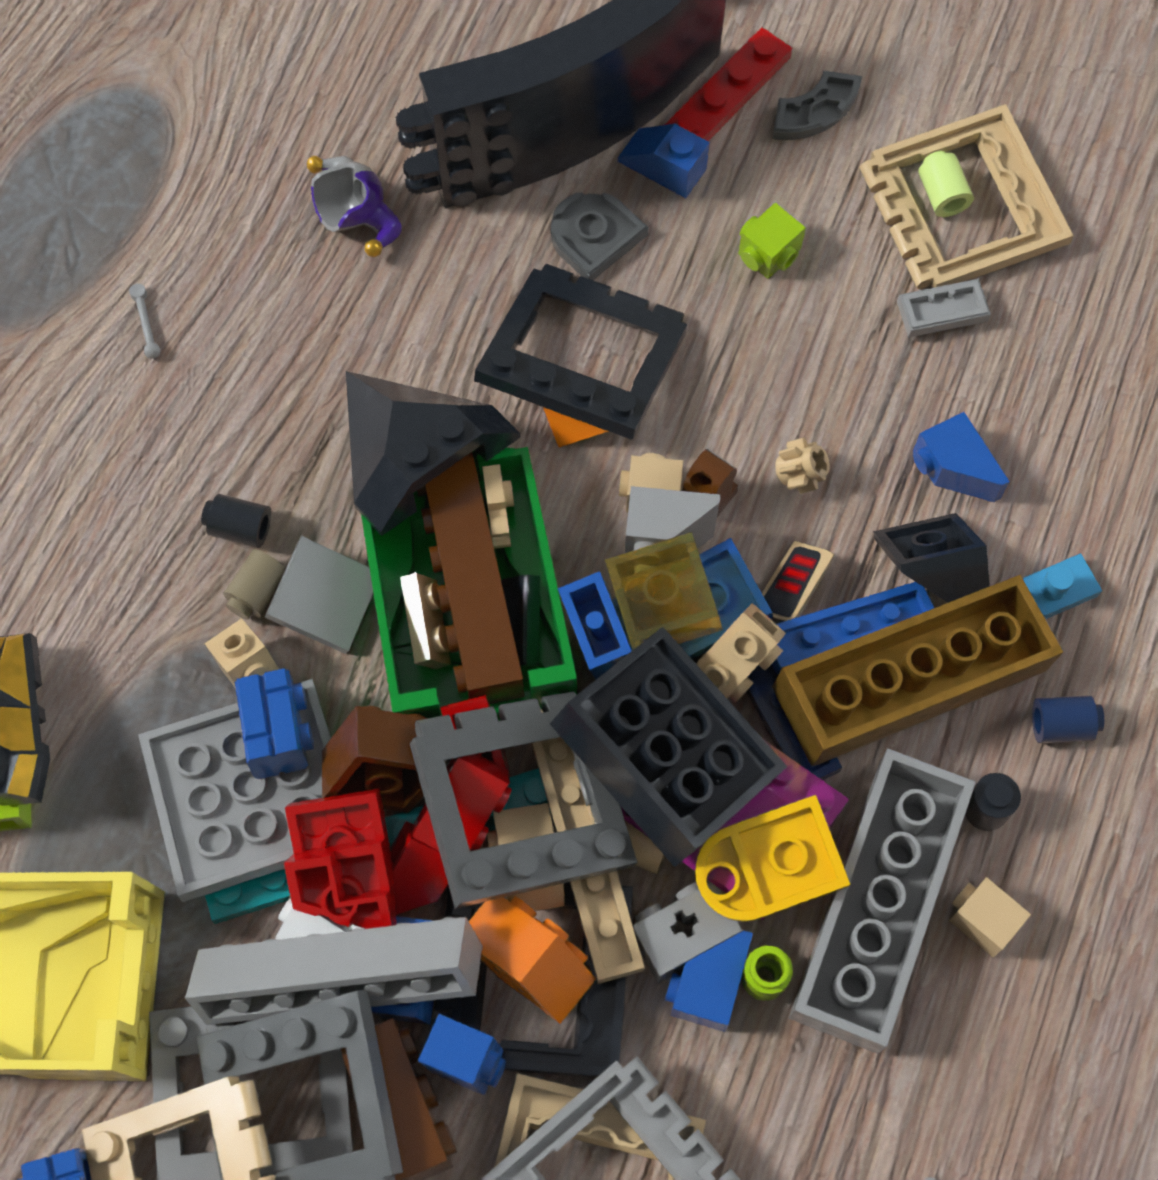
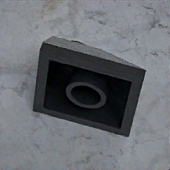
[873,513,990,603]

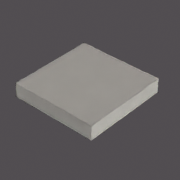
[265,536,373,654]

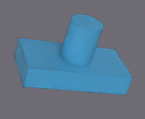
[1023,553,1102,619]

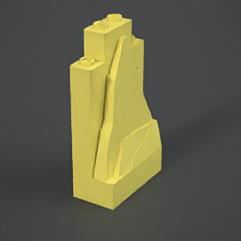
[0,872,165,1081]

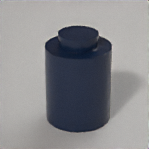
[1032,696,1105,743]

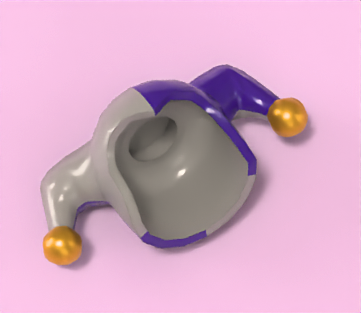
[307,155,402,257]

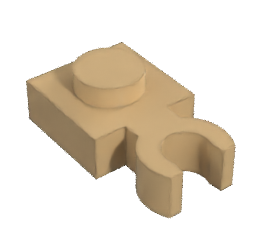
[482,464,514,549]

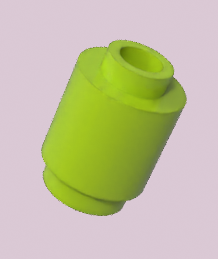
[741,946,793,1001]

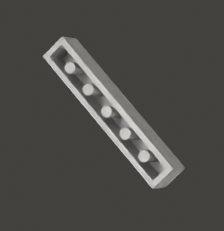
[185,917,483,1025]

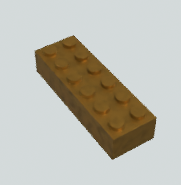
[772,575,1064,767]

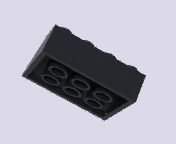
[550,626,787,867]

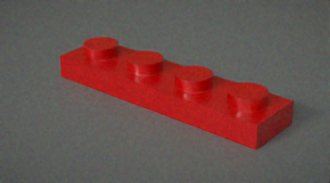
[664,27,793,141]

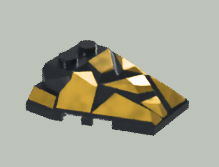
[0,633,50,806]

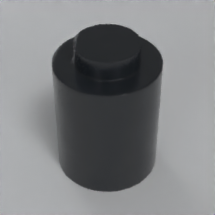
[201,494,271,548]
[965,773,1021,831]

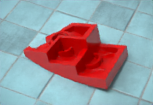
[284,789,397,929]

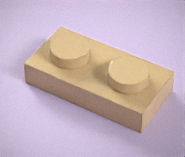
[400,573,451,669]

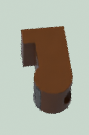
[683,449,738,517]

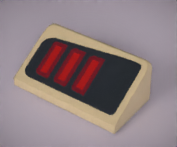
[762,541,835,624]

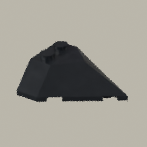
[346,371,520,536]

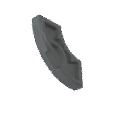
[772,70,862,140]

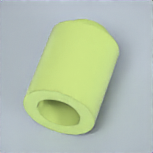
[918,151,974,217]

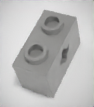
[632,882,742,983]

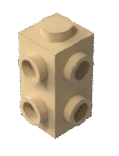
[697,603,786,703]

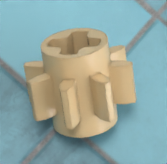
[775,437,830,494]

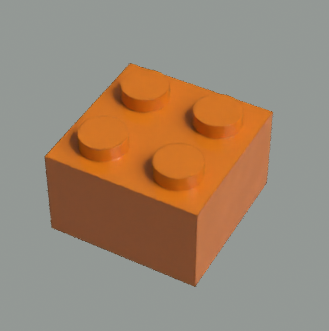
[469,896,596,1024]

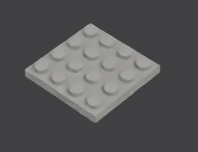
[138,679,331,902]

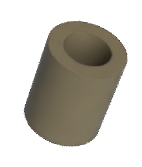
[223,549,286,620]

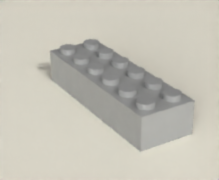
[789,748,976,1054]

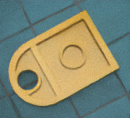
[695,795,851,922]

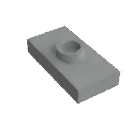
[897,279,991,338]

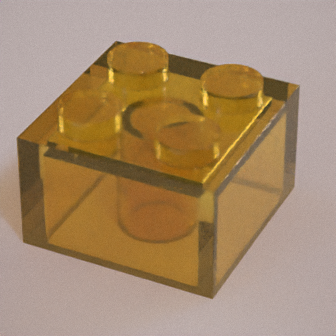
[605,532,723,650]

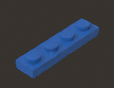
[772,582,934,674]

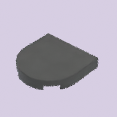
[551,192,649,280]

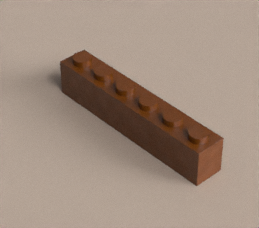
[417,452,525,704]

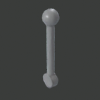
[129,283,160,359]

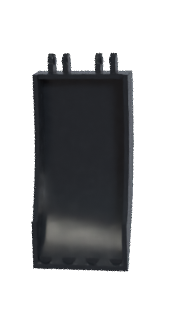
[395,0,726,209]

